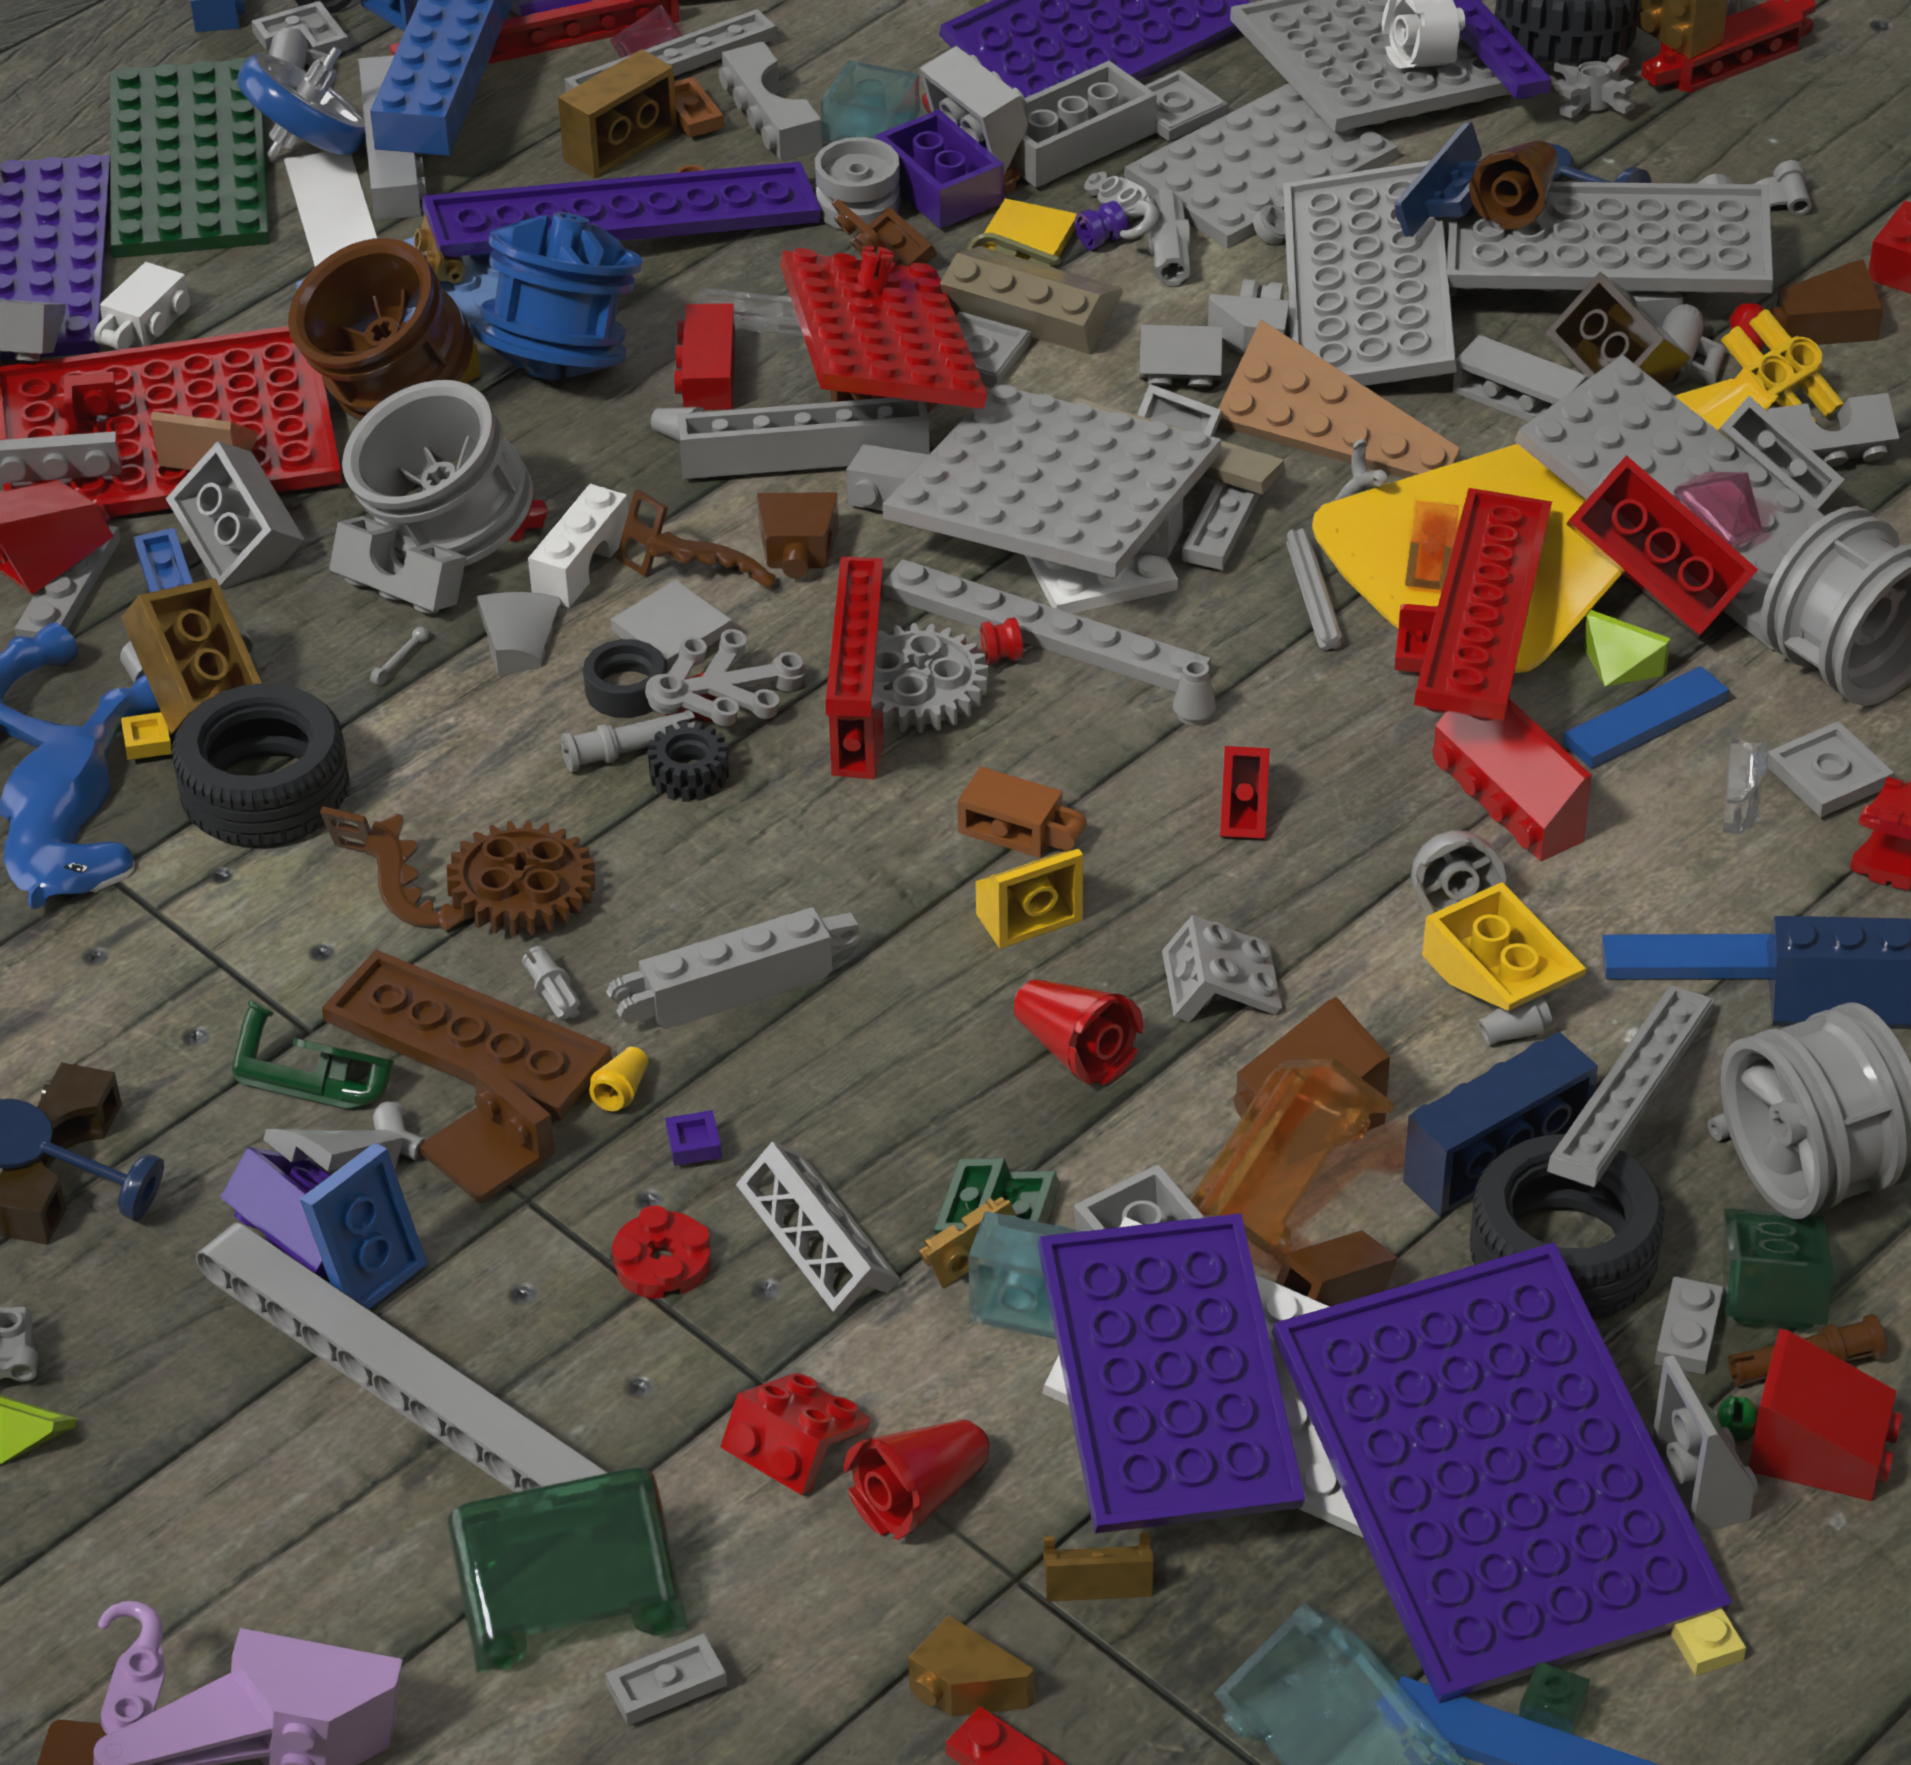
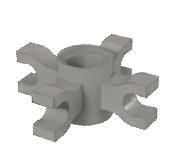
[1554,54,1635,118]

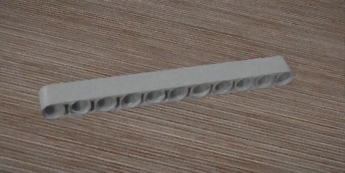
[196,1223,628,1539]

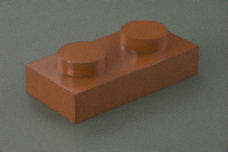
[674,77,724,138]

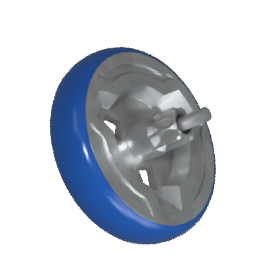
[237,46,366,163]

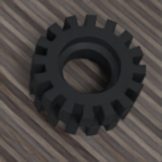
[647,722,729,802]

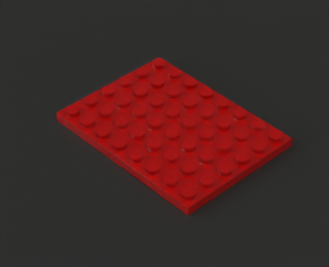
[0,326,342,518]

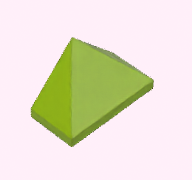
[1583,610,1671,687]
[0,1395,77,1465]

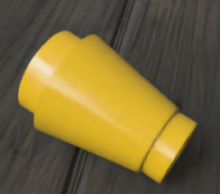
[589,1046,649,1111]

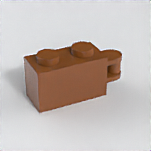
[958,766,1087,858]

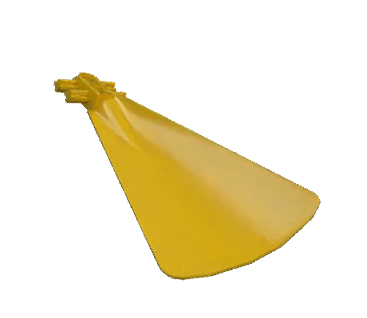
[1312,309,1844,673]

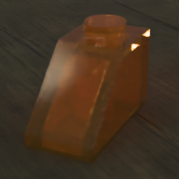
[1405,499,1459,590]

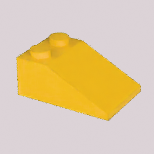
[1422,882,1586,1011]

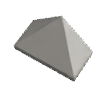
[1137,384,1223,437]

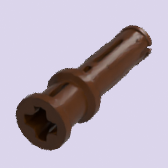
[1728,1314,1887,1387]

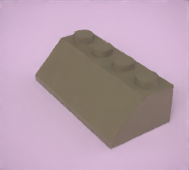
[940,246,1123,354]

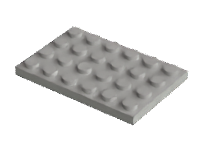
[1124,83,1398,249]

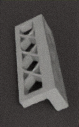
[736,1141,900,1315]

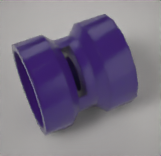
[1075,200,1128,250]

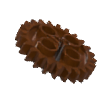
[447,820,596,936]

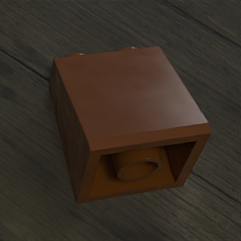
[1233,997,1390,1167]

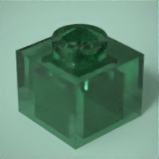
[1519,1661,1590,1735]

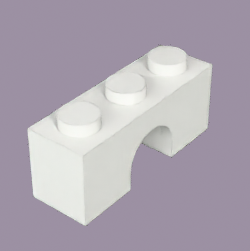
[528,484,628,608]

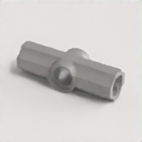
[1148,189,1190,286]

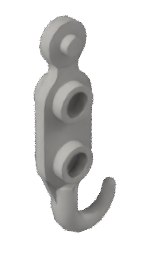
[1084,172,1159,239]

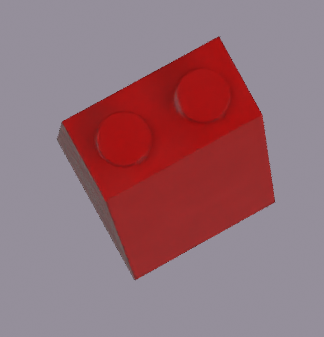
[0,480,114,595]
[1749,1329,1903,1501]

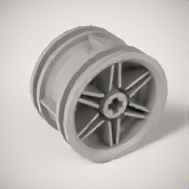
[1761,506,1911,706]

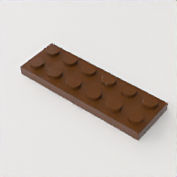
[322,949,612,1121]

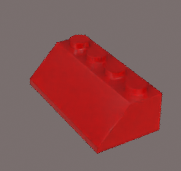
[1566,455,1759,638]
[1432,698,1592,862]

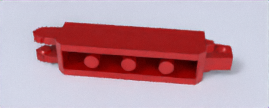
[1641,0,1817,92]

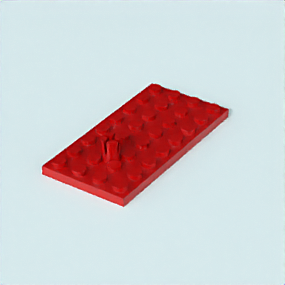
[780,246,987,409]

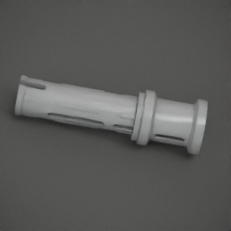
[560,710,696,773]

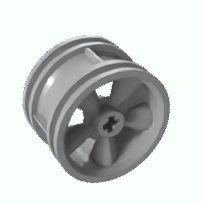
[342,380,533,566]
[1720,1002,1911,1219]

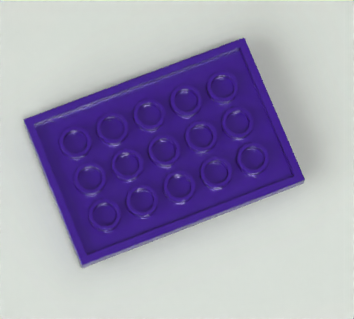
[1037,1213,1305,1534]

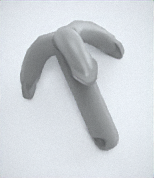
[1335,438,1390,500]

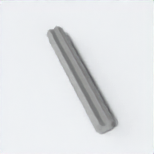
[1286,528,1342,651]

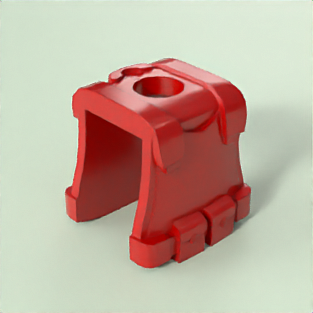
[1850,777,1911,891]

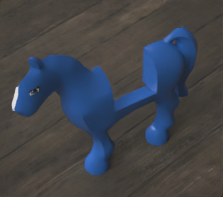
[0,622,161,909]

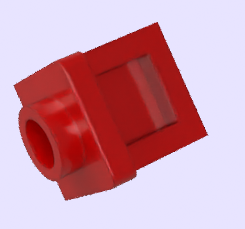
[1394,604,1437,673]

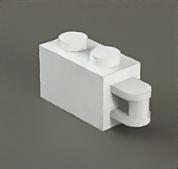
[94,262,190,350]

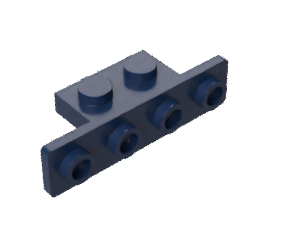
[1394,122,1482,237]

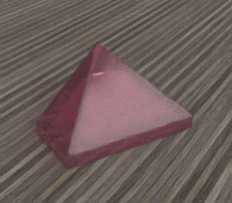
[609,5,682,58]
[1674,472,1762,548]

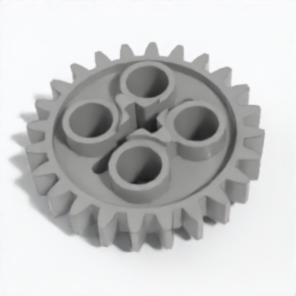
[871,623,988,733]

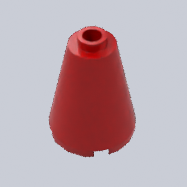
[1014,979,1144,1085]
[844,1419,990,1540]

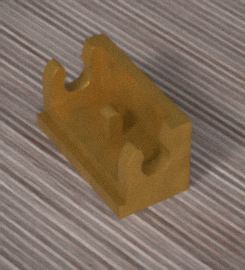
[1043,1531,1153,1602]

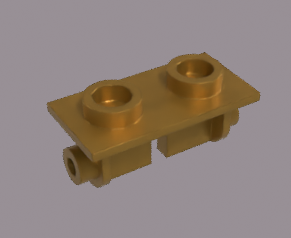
[414,214,466,283]
[918,1197,1025,1288]

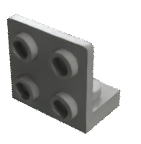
[1162,915,1282,1022]

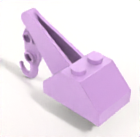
[93,1601,403,1765]

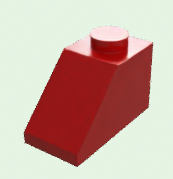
[829,708,884,780]
[1220,746,1270,839]

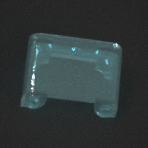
[1214,1602,1467,1765]

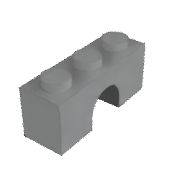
[1767,393,1900,467]
[329,516,466,614]

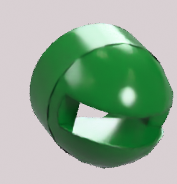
[1716,1395,1758,1441]

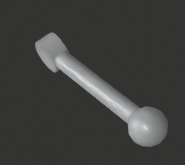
[370,627,429,686]

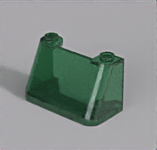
[447,1468,687,1673]

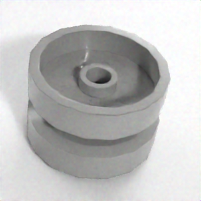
[815,137,901,229]

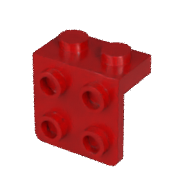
[720,1373,871,1495]

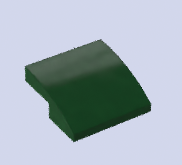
[934,1158,1061,1256]

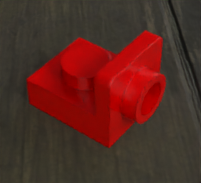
[57,372,120,432]

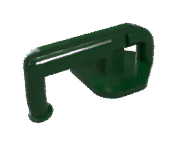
[232,999,394,1109]

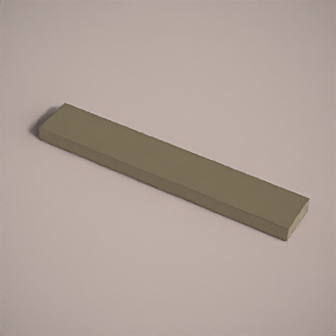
[1073,397,1285,494]

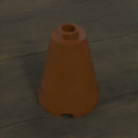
[1469,140,1558,229]

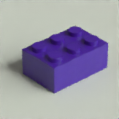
[875,109,1004,229]

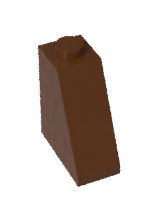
[1770,260,1883,345]
[1275,1230,1398,1307]

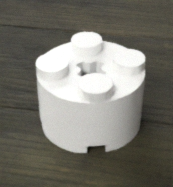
[1382,0,1465,68]

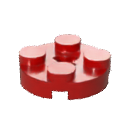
[612,1205,711,1299]

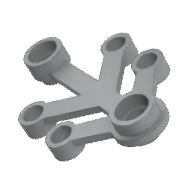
[645,629,806,726]

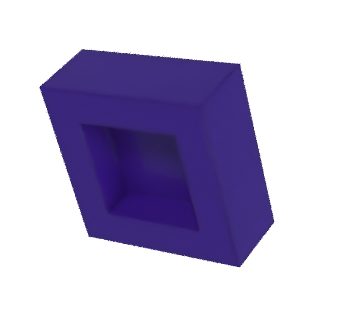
[665,1110,722,1166]

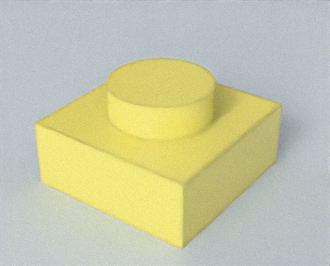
[1671,1608,1746,1676]

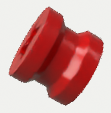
[980,617,1023,665]

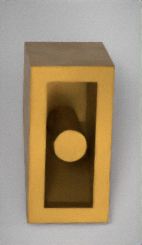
[908,1615,1034,1717]

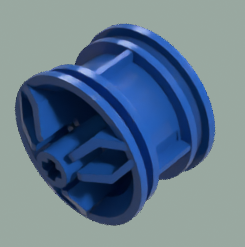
[473,212,643,380]

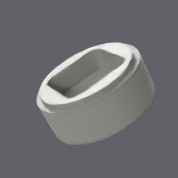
[1253,204,1286,245]

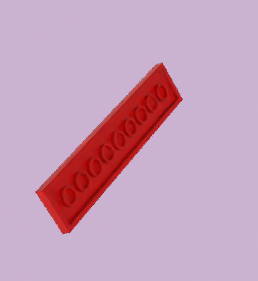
[1414,488,1552,721]

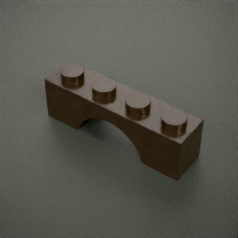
[0,1062,122,1245]

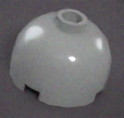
[1411,830,1506,915]

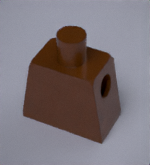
[757,492,839,578]

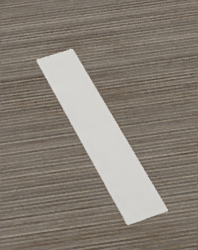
[284,151,377,267]

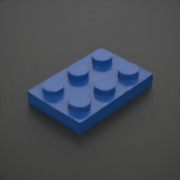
[299,1143,428,1310]

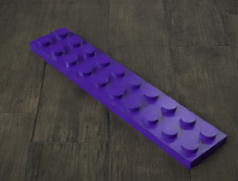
[422,162,821,258]

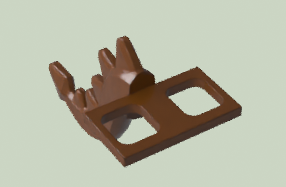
[616,489,776,589]
[320,806,466,932]

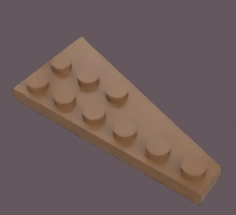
[1218,319,1461,479]

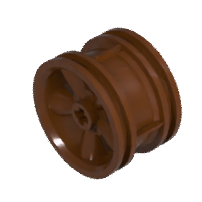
[288,238,473,421]

